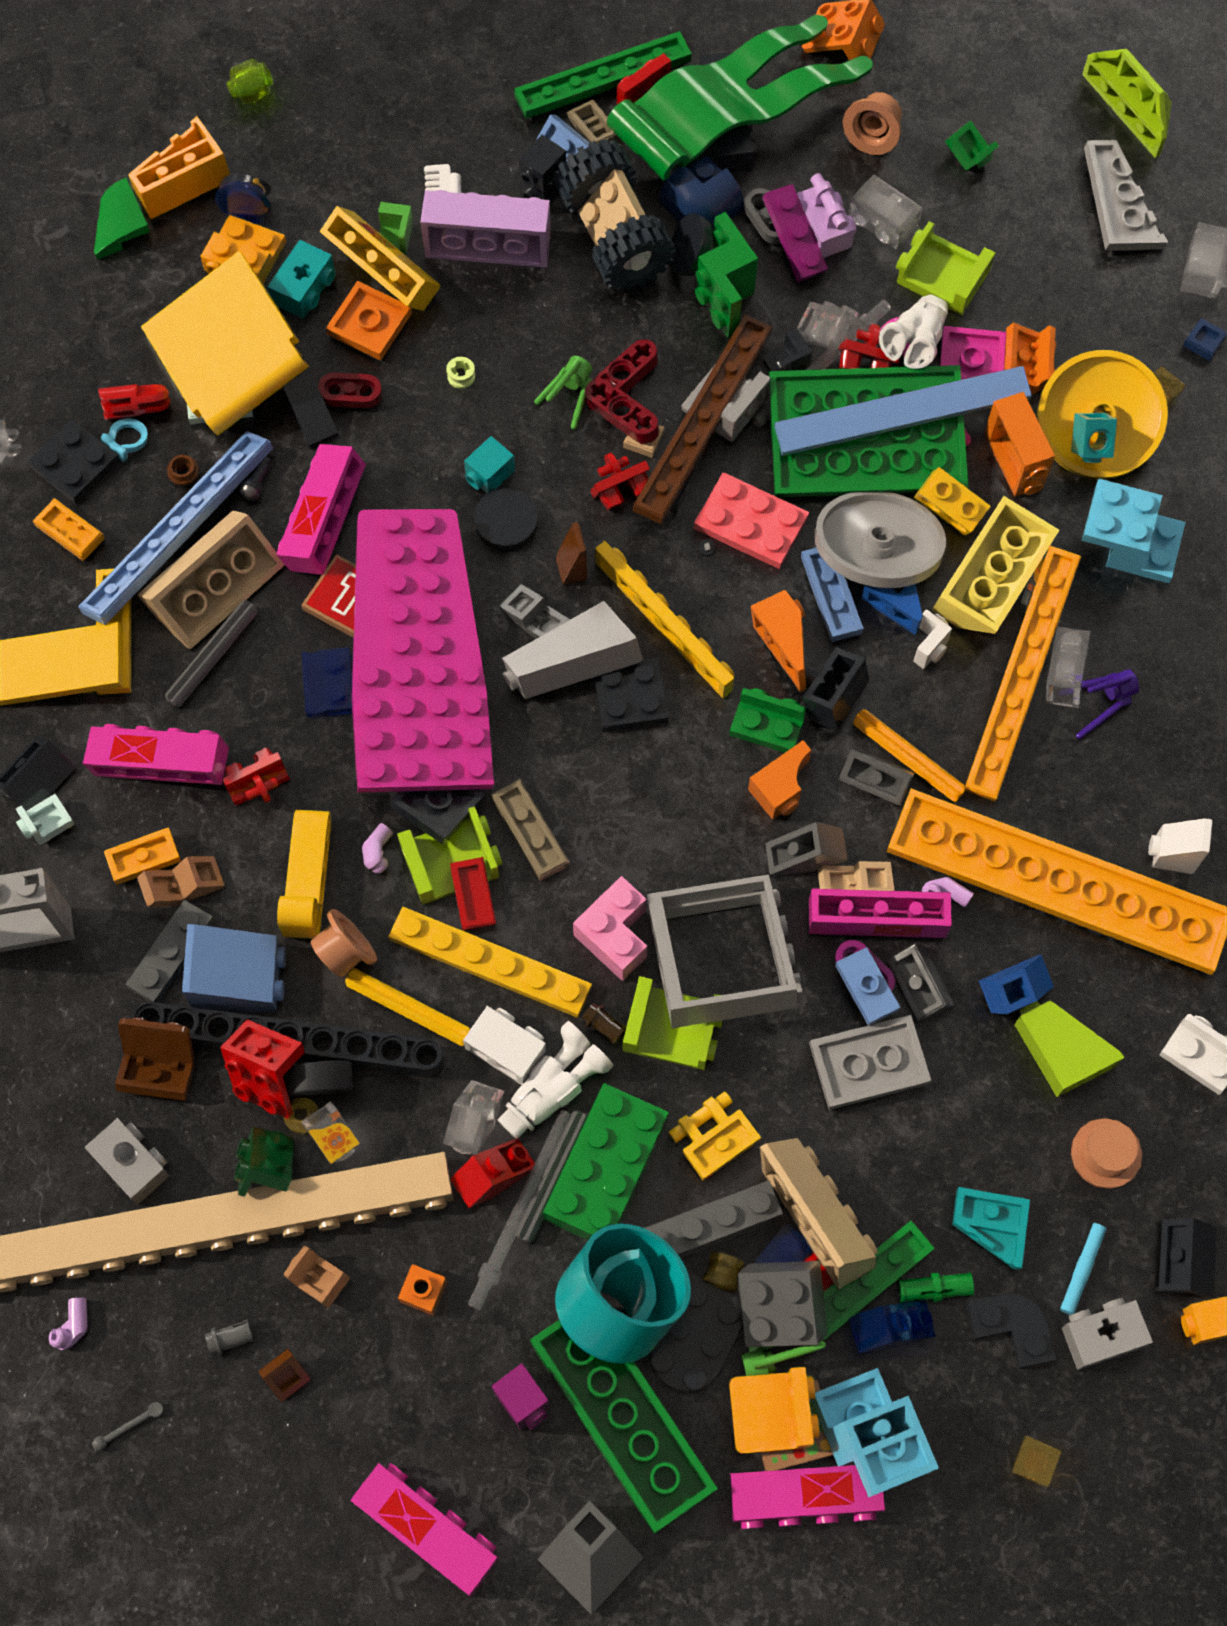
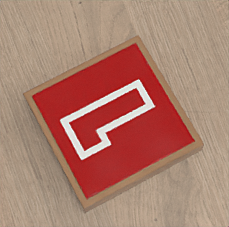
[301,554,356,638]

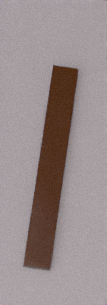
[633,314,773,524]

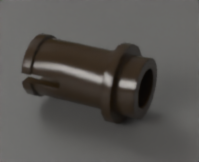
[582,1002,627,1045]

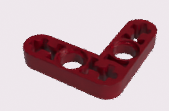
[585,339,660,444]

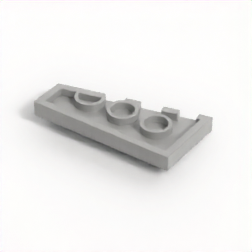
[1084,140,1168,251]

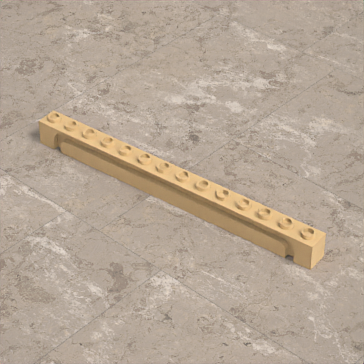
[0,1152,454,1292]

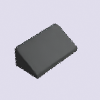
[838,747,915,806]
[886,944,954,1022]

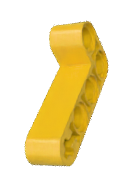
[277,810,331,939]

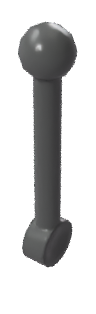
[92,1402,164,1451]

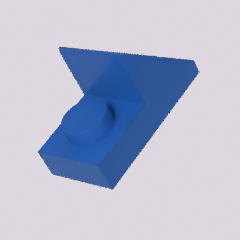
[861,584,923,635]

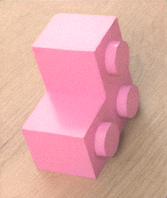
[573,876,647,981]

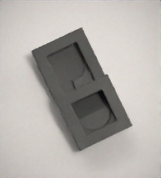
[499,584,570,639]

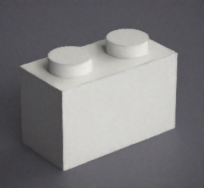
[463,1006,546,1085]

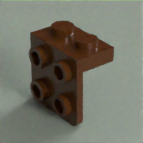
[115,1018,196,1101]

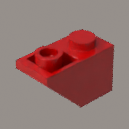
[450,1139,537,1208]

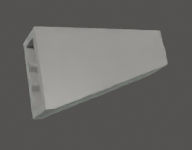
[502,601,643,699]

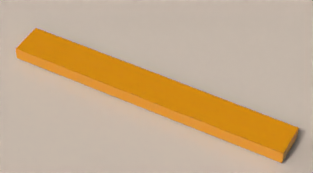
[965,546,1081,802]

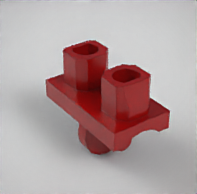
[837,324,899,369]
[590,453,650,511]
[223,748,290,806]

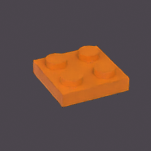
[326,281,412,361]

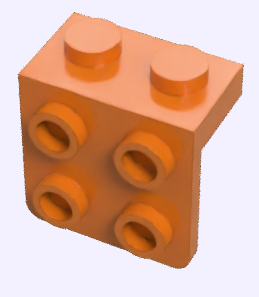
[802,0,885,61]

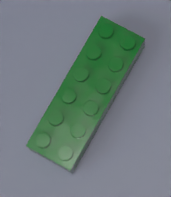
[530,1320,718,1535]

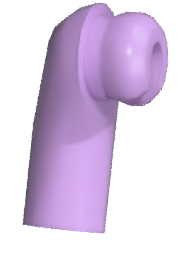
[922,877,974,907]

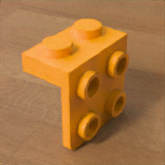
[729,1367,819,1454]

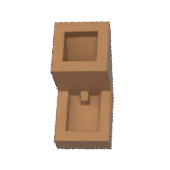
[137,856,225,908]

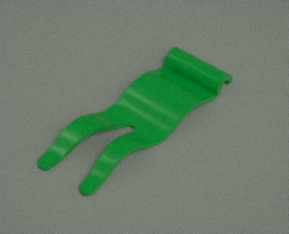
[607,15,873,181]

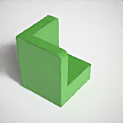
[378,202,413,255]

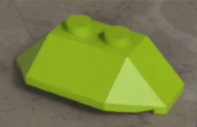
[1082,49,1172,158]

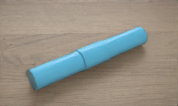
[1060,1223,1107,1315]

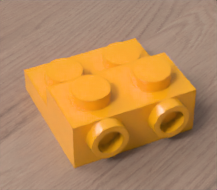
[200,215,286,284]

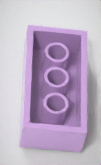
[420,190,551,268]

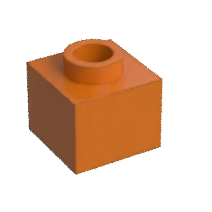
[398,1264,447,1316]

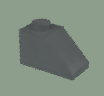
[765,822,848,876]

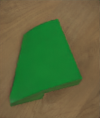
[94,178,150,260]

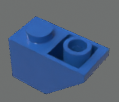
[979,955,1054,1014]

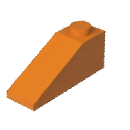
[751,590,806,692]

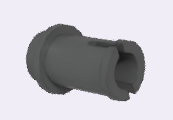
[205,1319,254,1356]

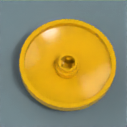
[1037,350,1168,479]

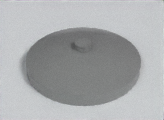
[815,492,946,588]

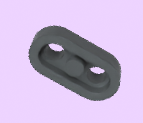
[744,188,781,244]

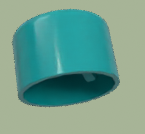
[555,1224,691,1363]

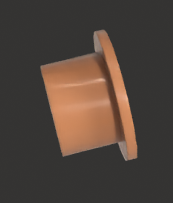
[843,93,902,155]
[311,909,377,977]
[1071,1118,1142,1189]

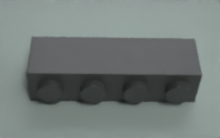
[644,1180,783,1260]

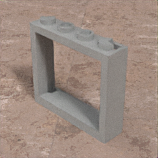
[0,868,75,952]
[647,874,802,1028]

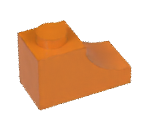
[748,740,811,820]

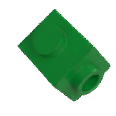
[945,120,999,171]

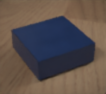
[1183,318,1227,361]

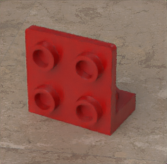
[220,1019,305,1119]

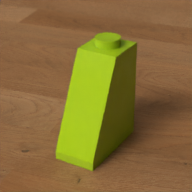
[1015,1000,1124,1097]

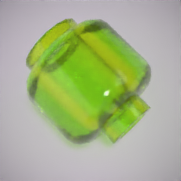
[226,58,274,104]

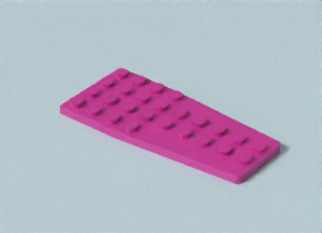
[352,509,494,793]

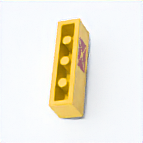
[320,206,441,311]

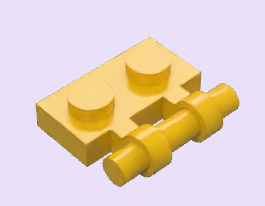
[668,1092,761,1181]

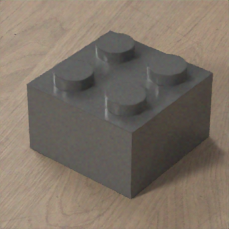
[738,1261,828,1347]

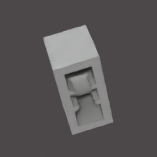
[1061,1298,1153,1370]

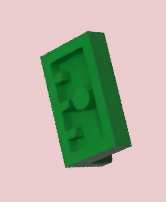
[729,688,807,753]

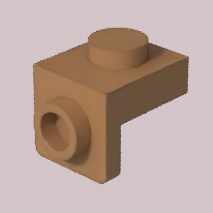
[284,1246,350,1308]

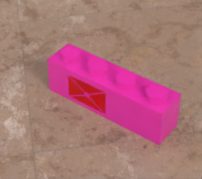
[276,444,366,575]
[83,724,229,785]
[808,889,952,938]
[350,1463,499,1597]
[729,1465,885,1529]

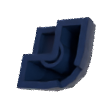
[659,155,744,230]

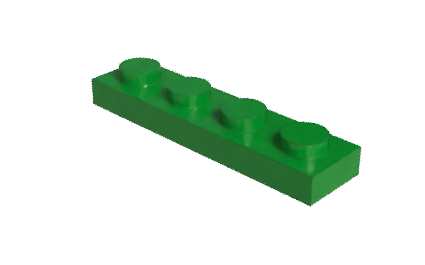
[822,1221,935,1341]

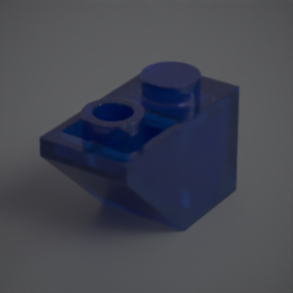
[849,1301,936,1353]

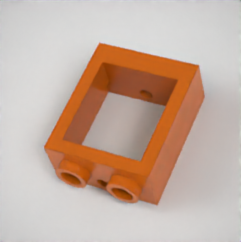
[984,392,1055,497]

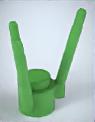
[534,356,593,430]
[741,1341,826,1380]

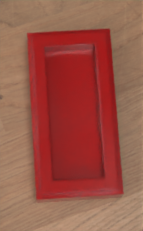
[450,857,496,931]

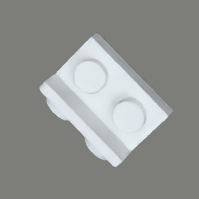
[1159,1014,1227,1095]

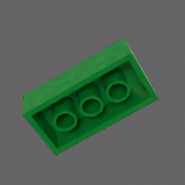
[543,1083,669,1240]

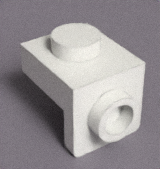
[913,610,952,669]

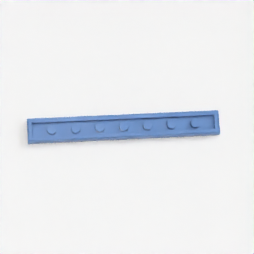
[774,366,1032,456]
[78,431,273,625]

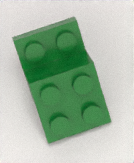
[695,212,758,338]

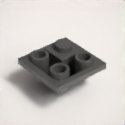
[537,1501,644,1615]

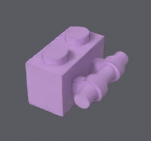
[797,173,857,258]

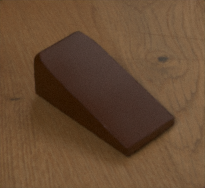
[556,522,587,585]

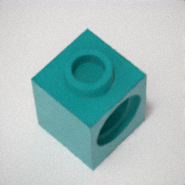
[1071,413,1117,463]
[464,436,515,494]

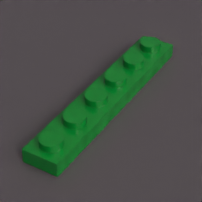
[514,31,692,119]

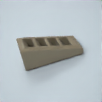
[567,100,624,148]

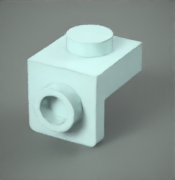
[16,794,75,846]

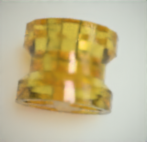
[702,1252,745,1292]

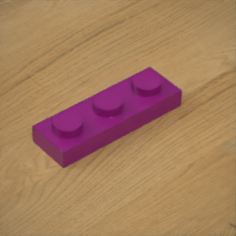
[762,184,828,282]

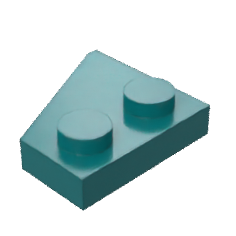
[952,1187,1030,1270]

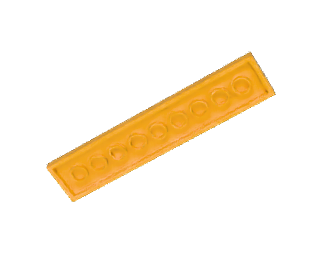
[887,789,1227,975]

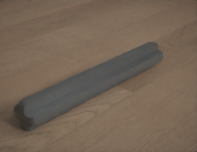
[165,600,258,707]
[516,1110,588,1244]

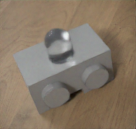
[85,1118,170,1205]

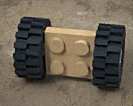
[554,139,676,291]

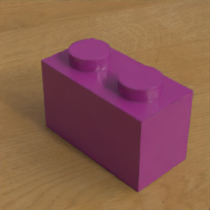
[491,1363,550,1431]

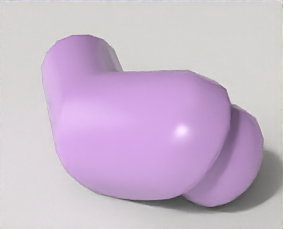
[362,823,393,874]
[49,1298,87,1350]

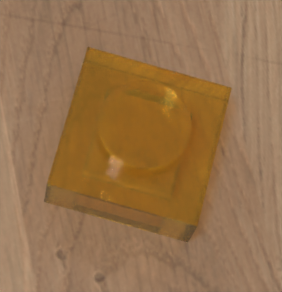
[1153,366,1185,406]
[1011,1436,1062,1488]

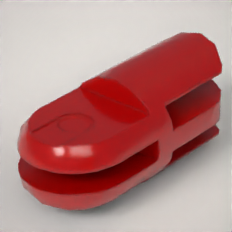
[98,384,171,420]

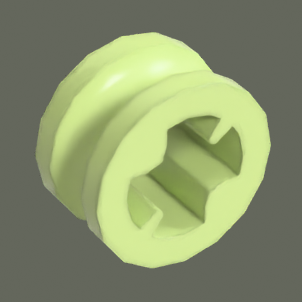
[447,357,475,389]

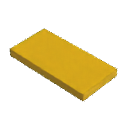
[0,622,123,706]

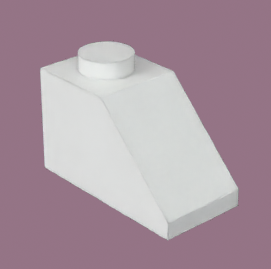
[1148,819,1212,874]

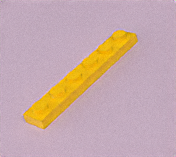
[595,541,734,698]
[388,907,592,1018]

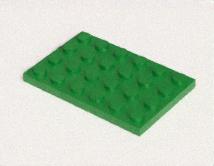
[769,365,968,498]

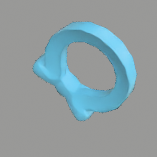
[101,418,148,462]

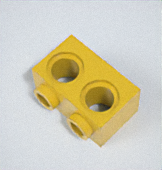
[914,467,991,536]

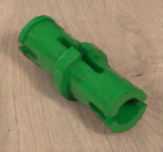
[898,1272,974,1303]

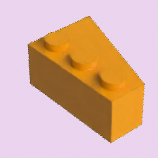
[128,116,230,219]

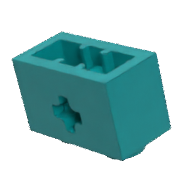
[267,240,336,319]

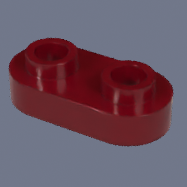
[318,373,382,408]

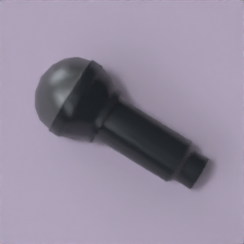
[240,457,271,501]

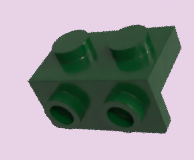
[234,1126,294,1197]

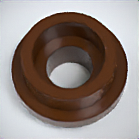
[167,454,200,486]

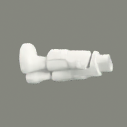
[879,295,948,369]
[498,1021,614,1139]

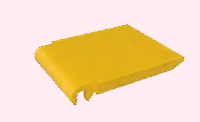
[141,251,309,436]

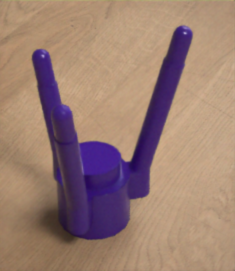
[1058,669,1139,739]

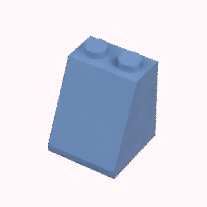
[182,924,286,1012]

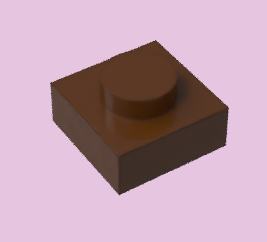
[258,1349,311,1402]

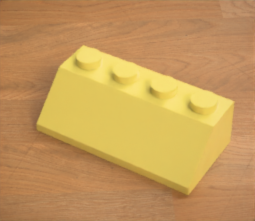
[931,496,1059,634]

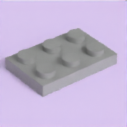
[809,1015,932,1110]

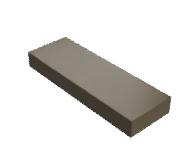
[491,779,570,881]

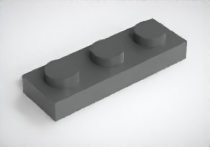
[125,900,215,1003]

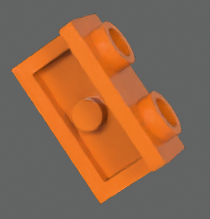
[1004,322,1056,394]

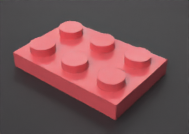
[694,472,809,569]

